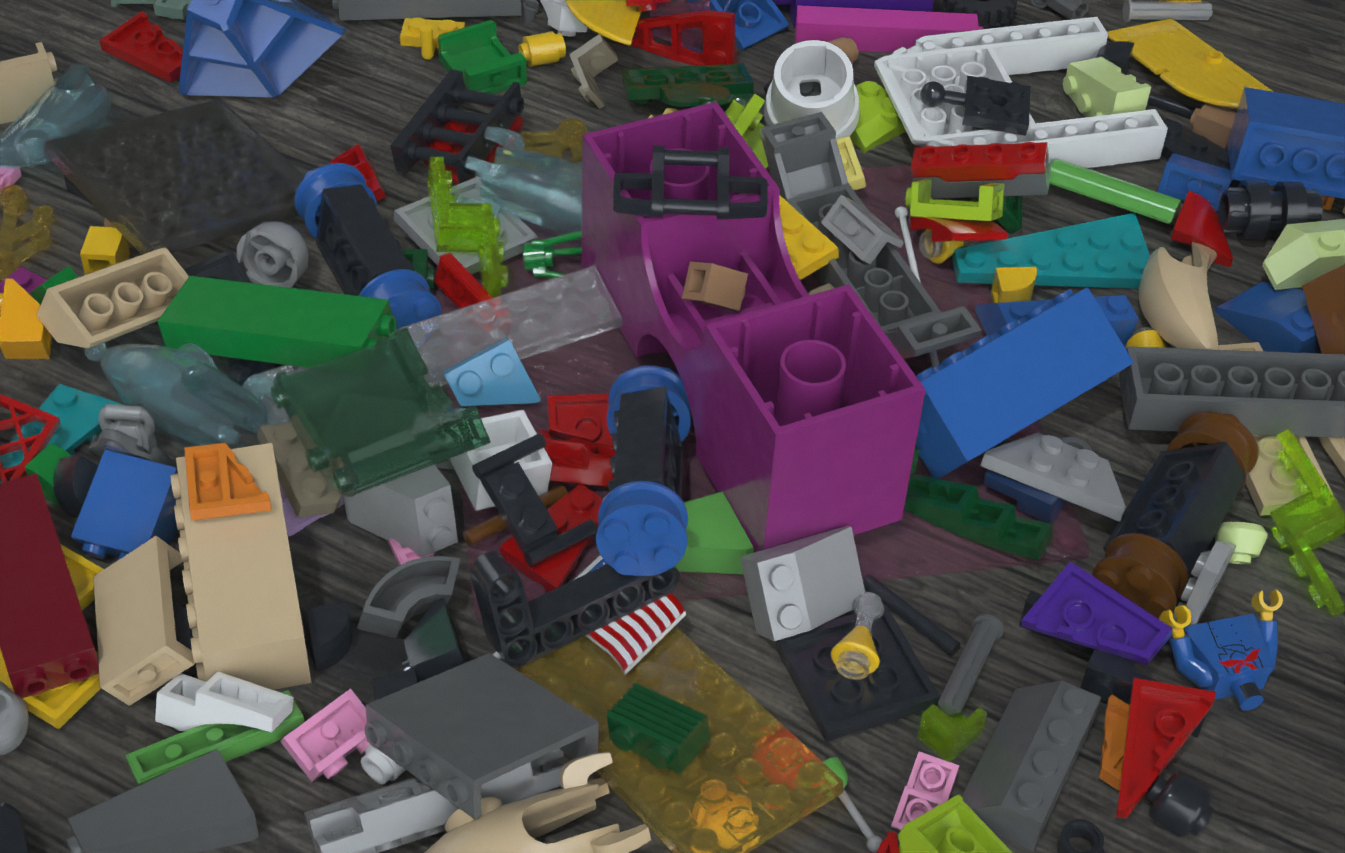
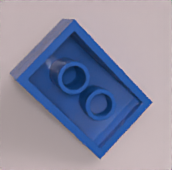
[687,0,790,51]
[1215,281,1322,354]

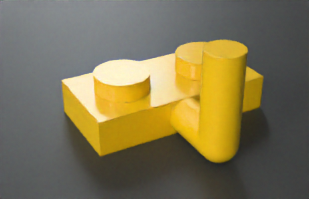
[400,17,465,60]

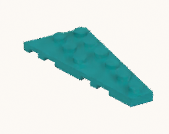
[952,213,1150,289]

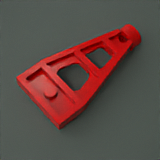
[615,10,737,66]

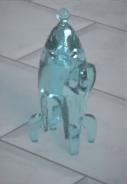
[457,126,582,235]
[85,343,292,449]

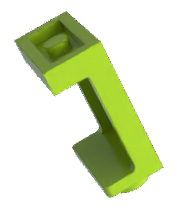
[906,179,1005,221]

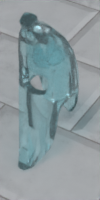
[0,64,111,169]

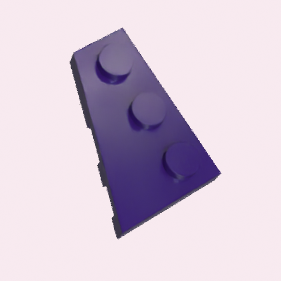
[1021,562,1172,665]

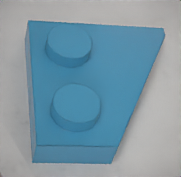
[442,337,541,406]

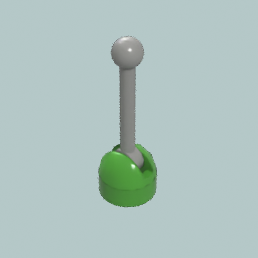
[810,757,883,853]

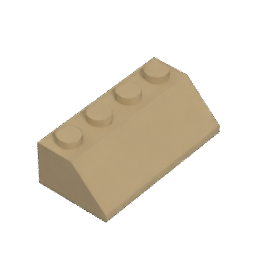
[37,247,189,348]

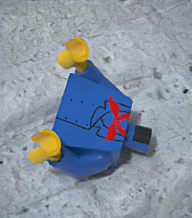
[1159,589,1283,710]

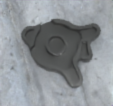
[89,428,177,468]

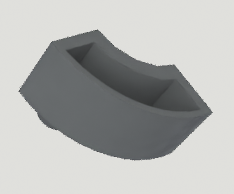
[357,556,460,639]

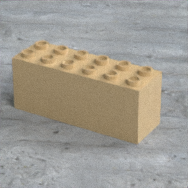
[170,443,311,690]

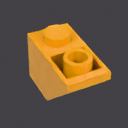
[0,279,52,359]

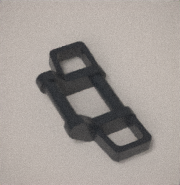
[613,146,768,220]

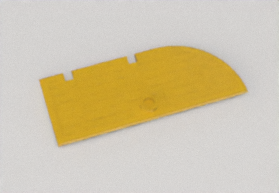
[565,0,641,46]
[1107,18,1274,109]

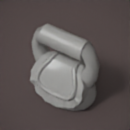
[98,404,157,455]

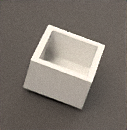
[448,410,552,511]

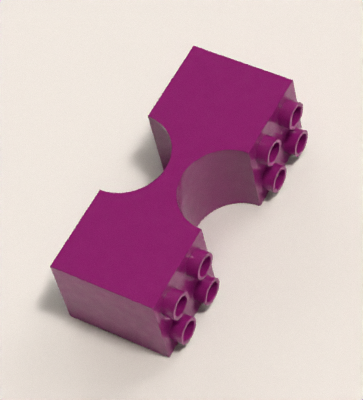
[582,102,925,553]

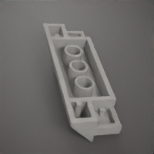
[304,749,570,853]

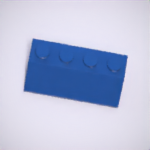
[975,295,1139,347]

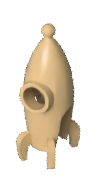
[424,752,651,853]

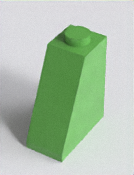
[675,491,754,575]

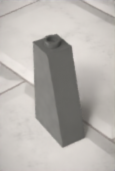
[66,749,259,853]

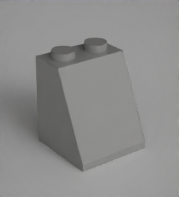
[337,432,458,557]

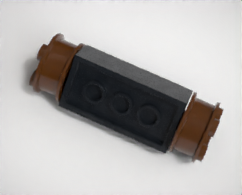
[1092,411,1259,619]

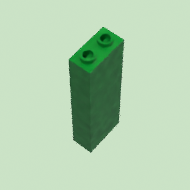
[157,276,397,376]

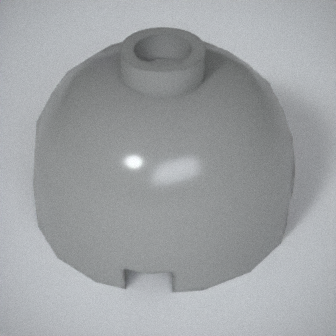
[237,222,309,288]

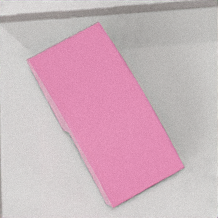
[891,752,959,831]

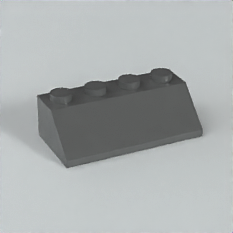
[962,680,1101,852]

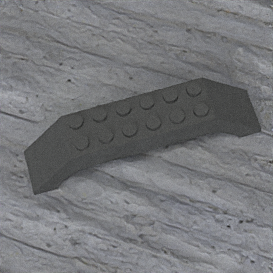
[760,112,982,359]

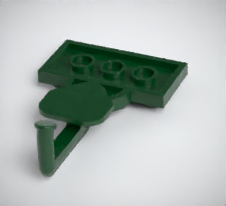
[622,63,754,109]

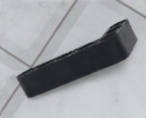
[470,551,680,667]

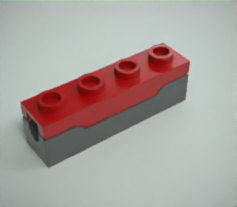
[910,142,1051,198]

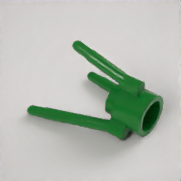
[524,231,594,288]

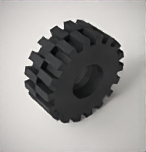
[940,0,1018,29]

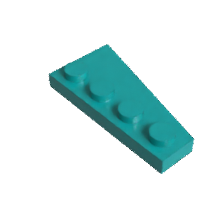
[0,384,124,483]

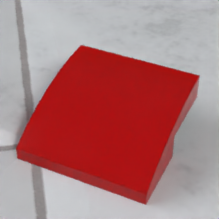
[910,217,1007,242]

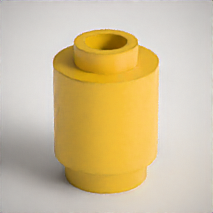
[518,31,566,67]

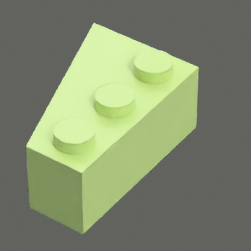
[1063,57,1151,117]

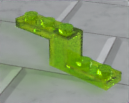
[427,157,508,301]
[1270,428,1345,617]

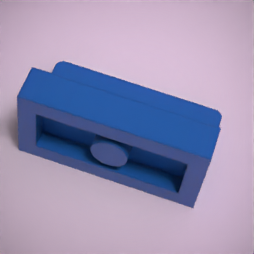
[1157,153,1233,211]

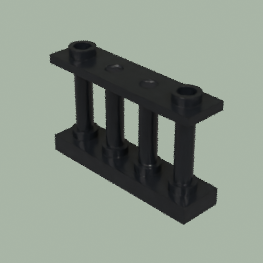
[390,69,524,184]

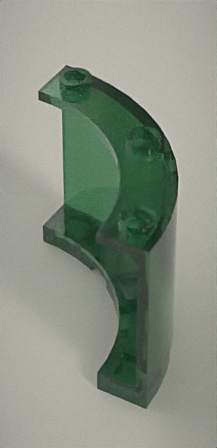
[271,327,491,497]

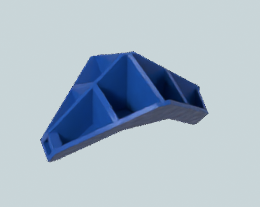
[178,0,347,97]

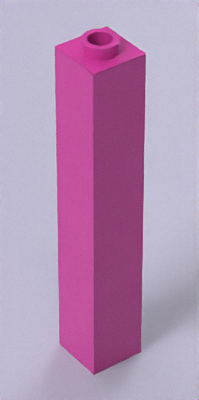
[795,5,983,53]

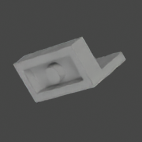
[821,195,905,264]

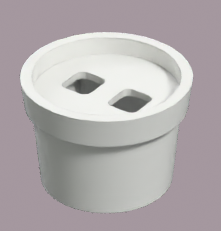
[764,40,860,140]

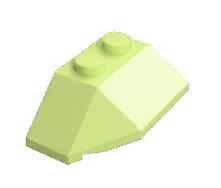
[1262,219,1345,290]

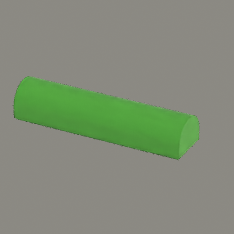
[1050,158,1181,225]
[125,690,305,787]

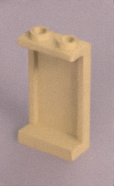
[0,42,63,124]
[93,536,195,706]

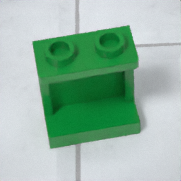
[438,20,527,94]

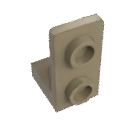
[569,34,619,109]

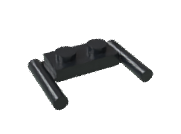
[472,433,597,567]

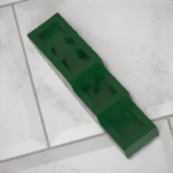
[904,473,1054,561]

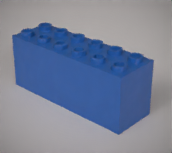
[1227,87,1345,199]
[916,287,1134,479]

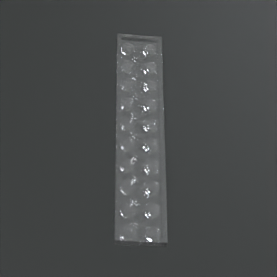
[251,265,622,425]

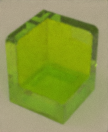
[917,704,987,762]

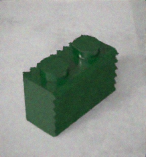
[606,682,711,775]

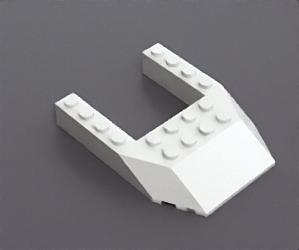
[874,17,1168,168]

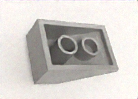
[740,526,867,641]

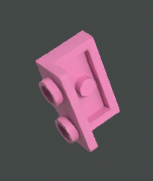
[281,689,370,782]

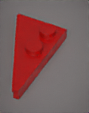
[1116,678,1216,819]

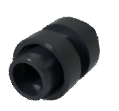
[1218,180,1323,241]

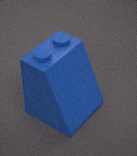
[71,449,180,561]

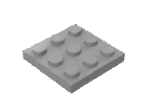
[394,177,538,275]

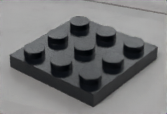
[775,605,940,742]

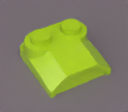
[850,81,906,153]
[898,794,1012,853]

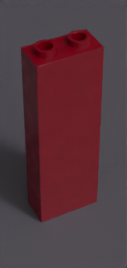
[0,473,99,698]

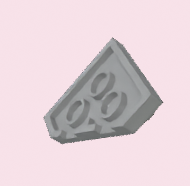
[1173,539,1236,626]

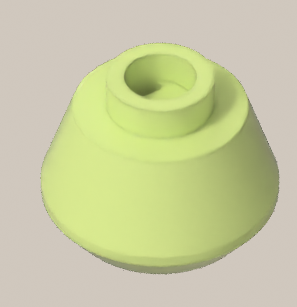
[1214,522,1268,564]

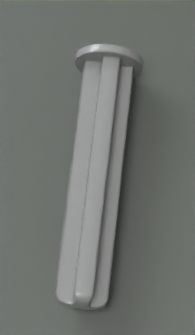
[1122,0,1213,22]

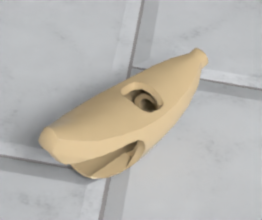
[1139,242,1219,350]

